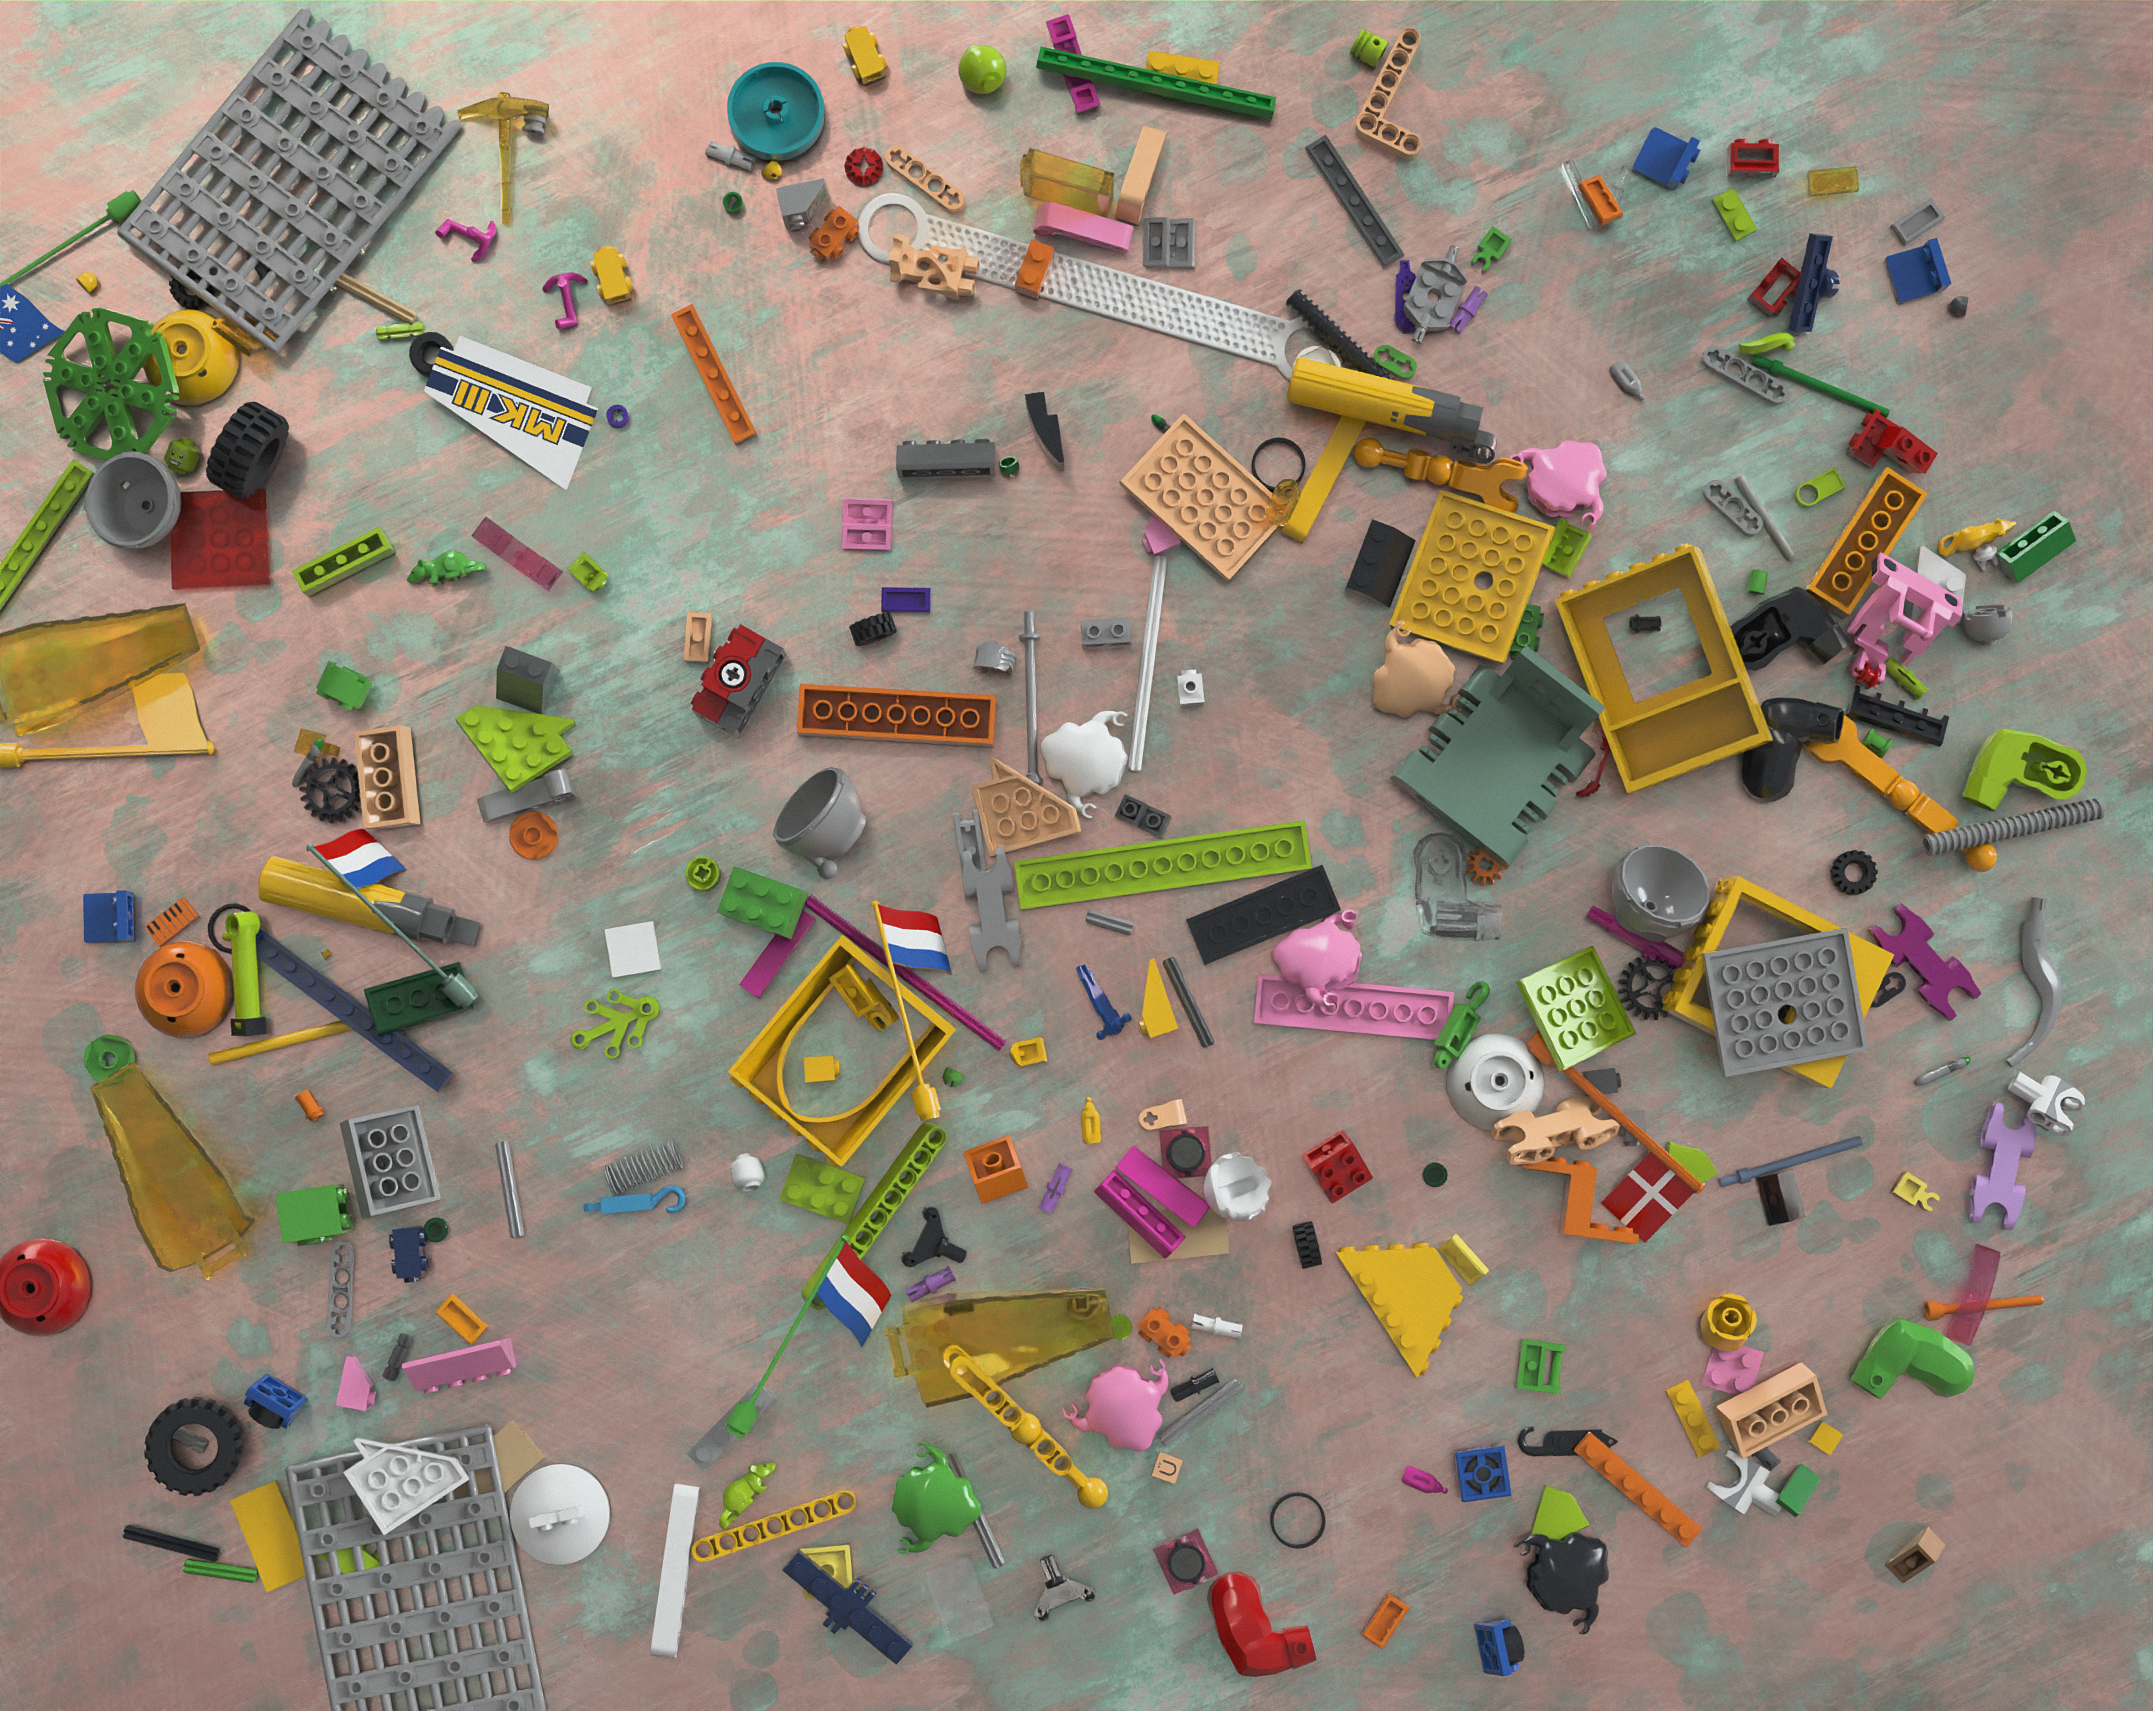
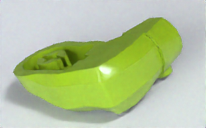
[1962,729,2087,812]

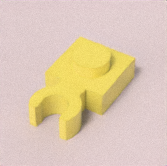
[1892,1171,1940,1211]

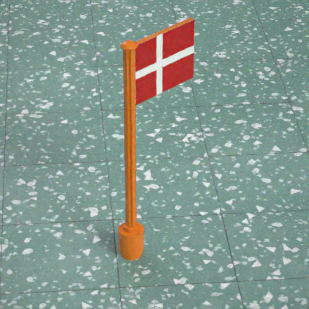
[1525,1030,1705,1243]

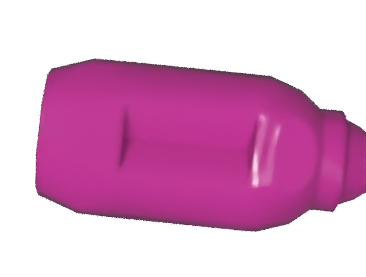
[1401,1466,1448,1494]

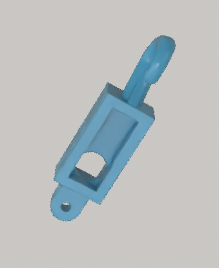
[584,1185,686,1214]

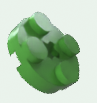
[83,1034,135,1084]

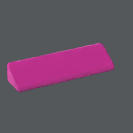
[739,909,816,999]
[1116,1146,1210,1227]
[1094,1170,1186,1259]

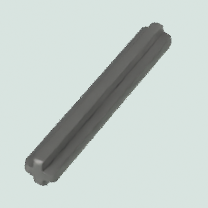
[1163,957,1215,1048]

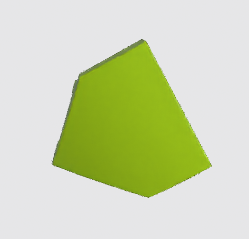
[1666,1142,1718,1183]
[1532,1486,1590,1540]

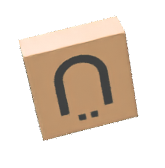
[1151,1452,1183,1484]

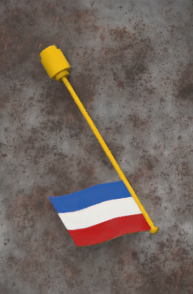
[870,900,952,1121]

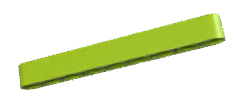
[801,1121,947,1310]

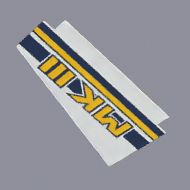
[424,336,598,490]

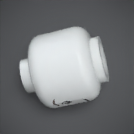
[730,1153,765,1192]

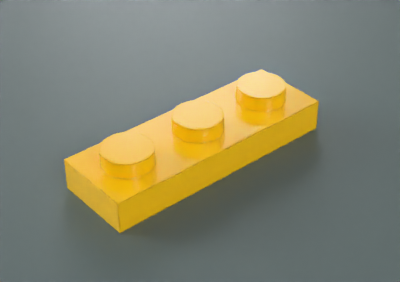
[1146,51,1220,84]
[1665,1380,1721,1458]

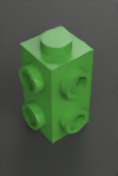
[1508,604,1544,659]

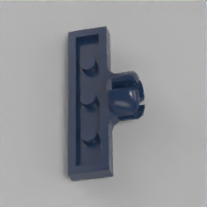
[1788,233,1840,332]

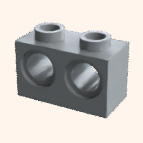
[1081,618,1131,649]

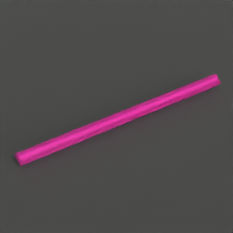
[804,894,1006,1051]

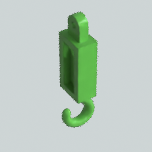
[1434,981,1490,1069]

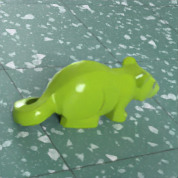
[719,1463,776,1530]

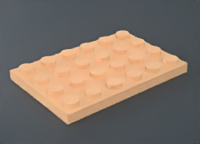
[1119,413,1291,582]

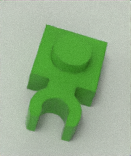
[1471,226,1512,272]

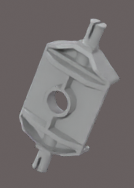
[1403,245,1468,344]

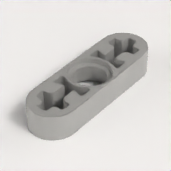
[1703,480,1763,536]

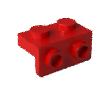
[1847,409,1898,469]

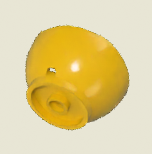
[143,309,240,406]

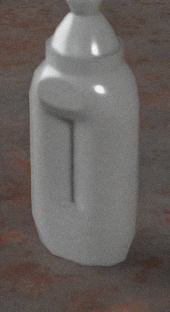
[1610,360,1645,400]

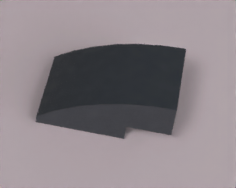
[1025,392,1065,471]

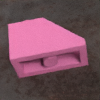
[1142,514,1181,557]
[336,1355,377,1411]

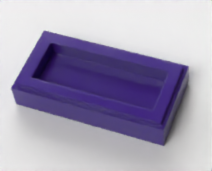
[881,587,931,613]

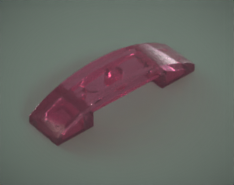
[471,517,563,591]
[1946,1244,2001,1346]

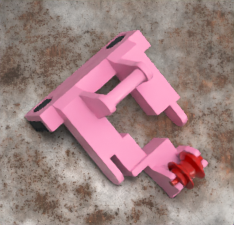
[1847,552,1962,690]

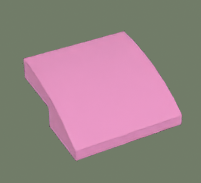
[842,498,892,550]

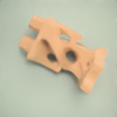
[889,233,980,300]

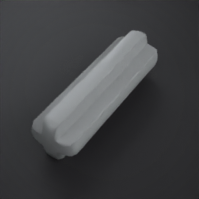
[1086,910,1134,935]

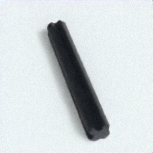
[123,1525,220,1562]

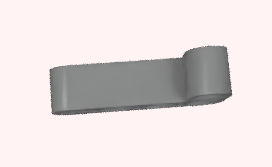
[477,769,575,823]

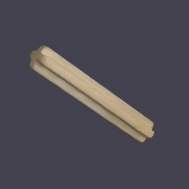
[334,273,417,324]

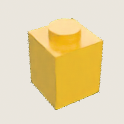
[804,1055,840,1083]

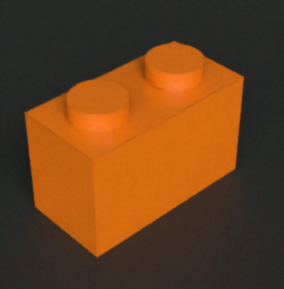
[1015,239,1055,299]

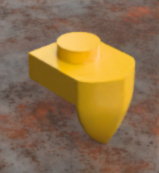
[1009,1037,1047,1067]

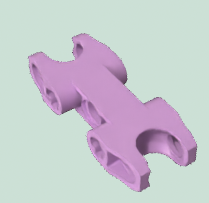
[1969,1103,2037,1230]

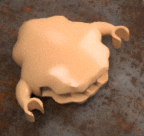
[1373,620,1464,718]

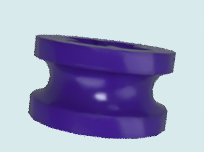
[606,405,629,429]

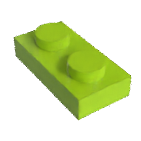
[1711,188,1757,242]

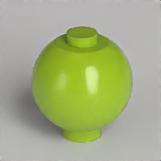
[958,45,1007,94]

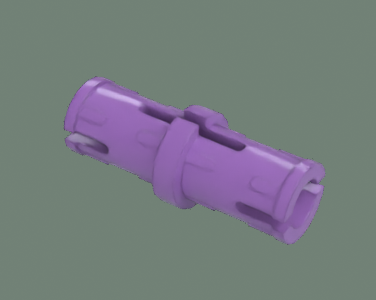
[1449,286,1488,334]
[1038,1163,1073,1214]
[905,1266,956,1303]

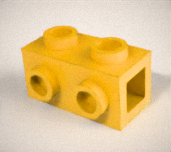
[842,25,888,85]
[590,246,634,305]

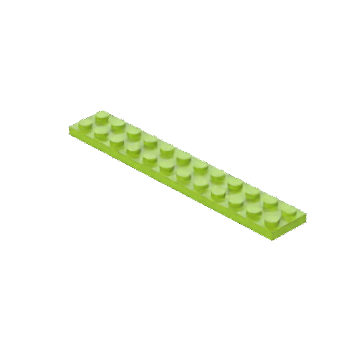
[1014,820,1312,910]

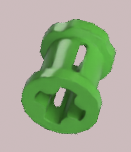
[1862,728,1893,759]

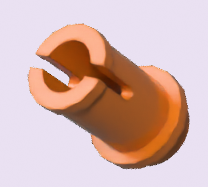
[295,1089,324,1122]

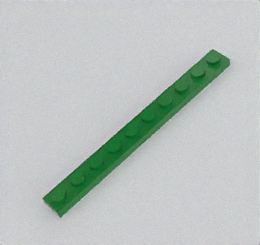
[1036,47,1276,119]

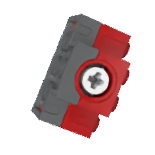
[691,624,787,738]

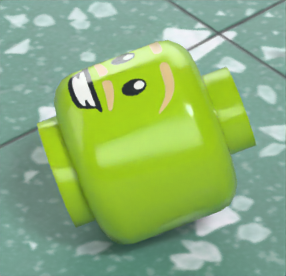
[164,437,200,475]

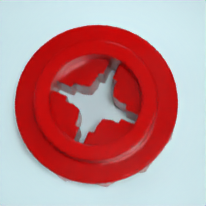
[844,146,883,186]

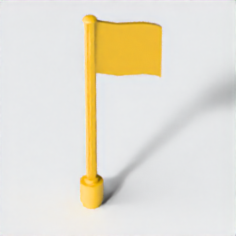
[0,673,214,768]

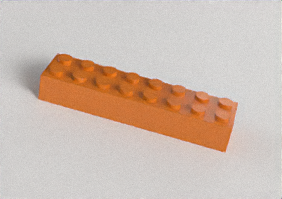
[797,684,996,747]

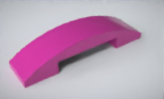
[1046,14,1100,113]

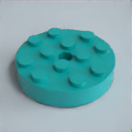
[727,62,824,161]

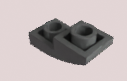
[1115,794,1172,839]

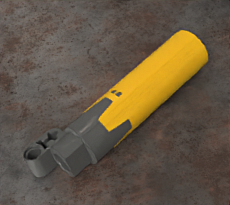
[1287,357,1497,464]
[258,856,480,946]

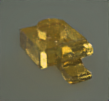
[294,728,340,759]

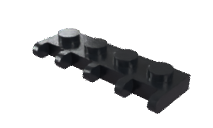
[1847,685,1949,747]

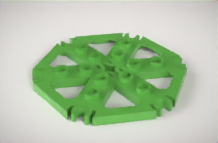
[43,307,180,461]

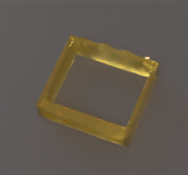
[1019,148,1114,218]

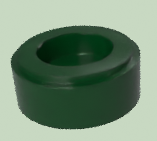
[1422,1163,1448,1187]
[423,1217,449,1242]

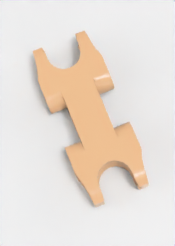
[1491,1096,1620,1165]

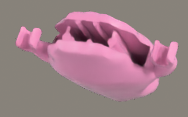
[1509,440,1607,531]
[1273,909,1362,1012]
[1063,1359,1169,1452]

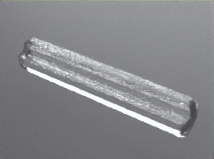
[1561,160,1599,229]

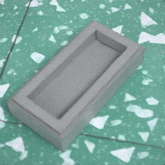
[1890,198,1946,246]

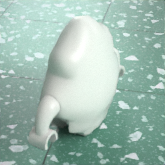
[1040,711,1128,819]

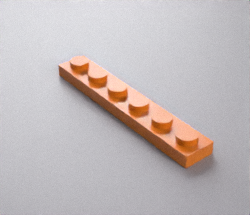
[671,304,757,445]
[1573,1432,1702,1548]

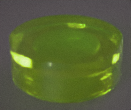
[1107,1314,1132,1339]

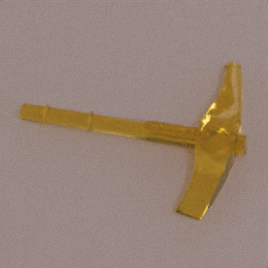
[457,92,549,224]

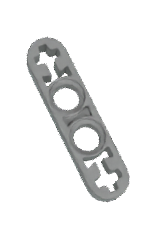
[1702,346,1789,405]
[327,1241,355,1338]

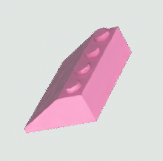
[402,1338,517,1394]

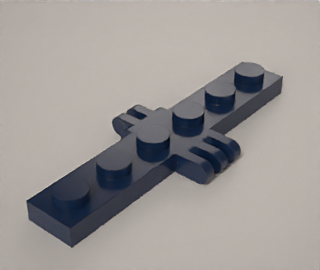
[782,1550,913,1665]

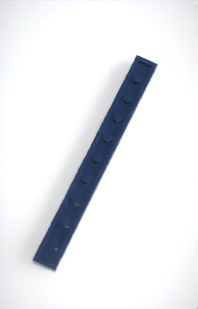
[256,929,454,1093]

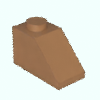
[1886,1527,1946,1583]

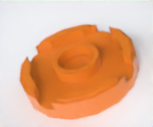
[509,811,558,860]

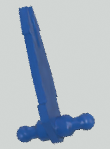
[1076,964,1132,1040]

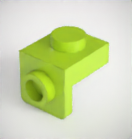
[567,551,608,592]

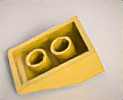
[1139,958,1178,1040]

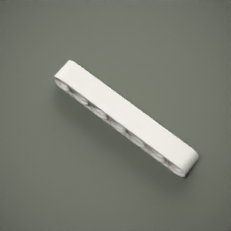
[650,1484,700,1659]

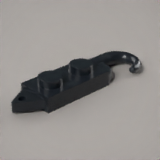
[1518,1427,1618,1457]

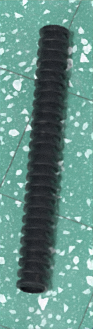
[1285,289,1396,380]

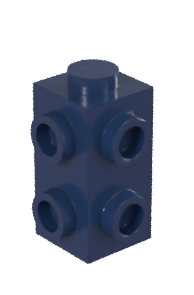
[389,1226,429,1283]

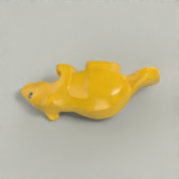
[1937,519,2016,557]

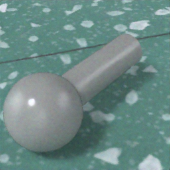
[805,857,837,879]

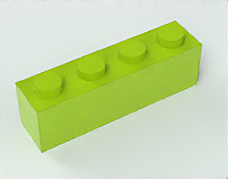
[292,527,395,597]

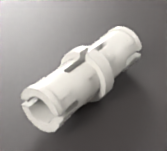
[705,140,756,172]
[1191,1314,1243,1340]

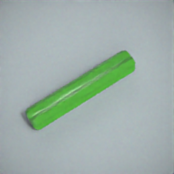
[183,1559,258,1583]

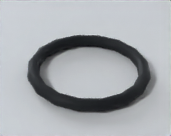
[208,903,251,954]

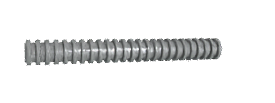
[1923,798,2105,856]

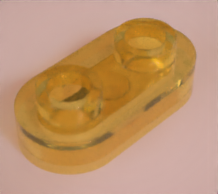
[1266,479,1301,526]

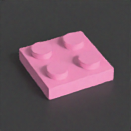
[1701,1346,1764,1396]

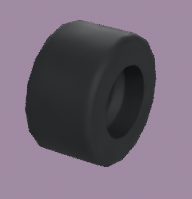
[409,332,454,378]

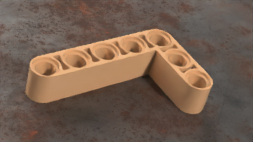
[1355,27,1422,161]

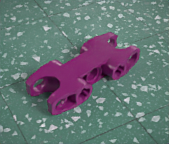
[1868,903,1981,1021]

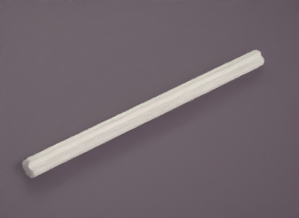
[1128,556,1167,772]

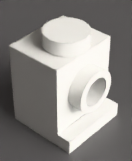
[1177,670,1205,707]

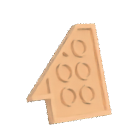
[972,758,1081,857]

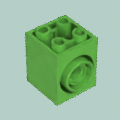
[276,1184,354,1246]

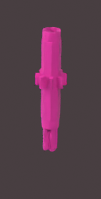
[1586,905,1685,969]

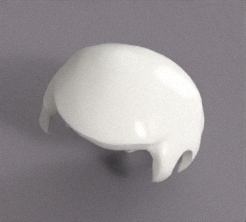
[1203,1152,1272,1221]

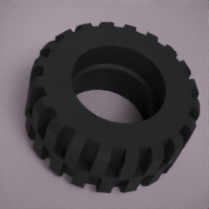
[206,402,289,499]
[144,1397,244,1496]

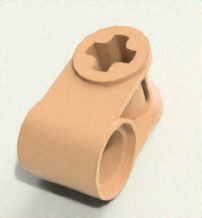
[1138,1099,1187,1131]

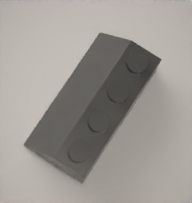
[896,439,995,478]

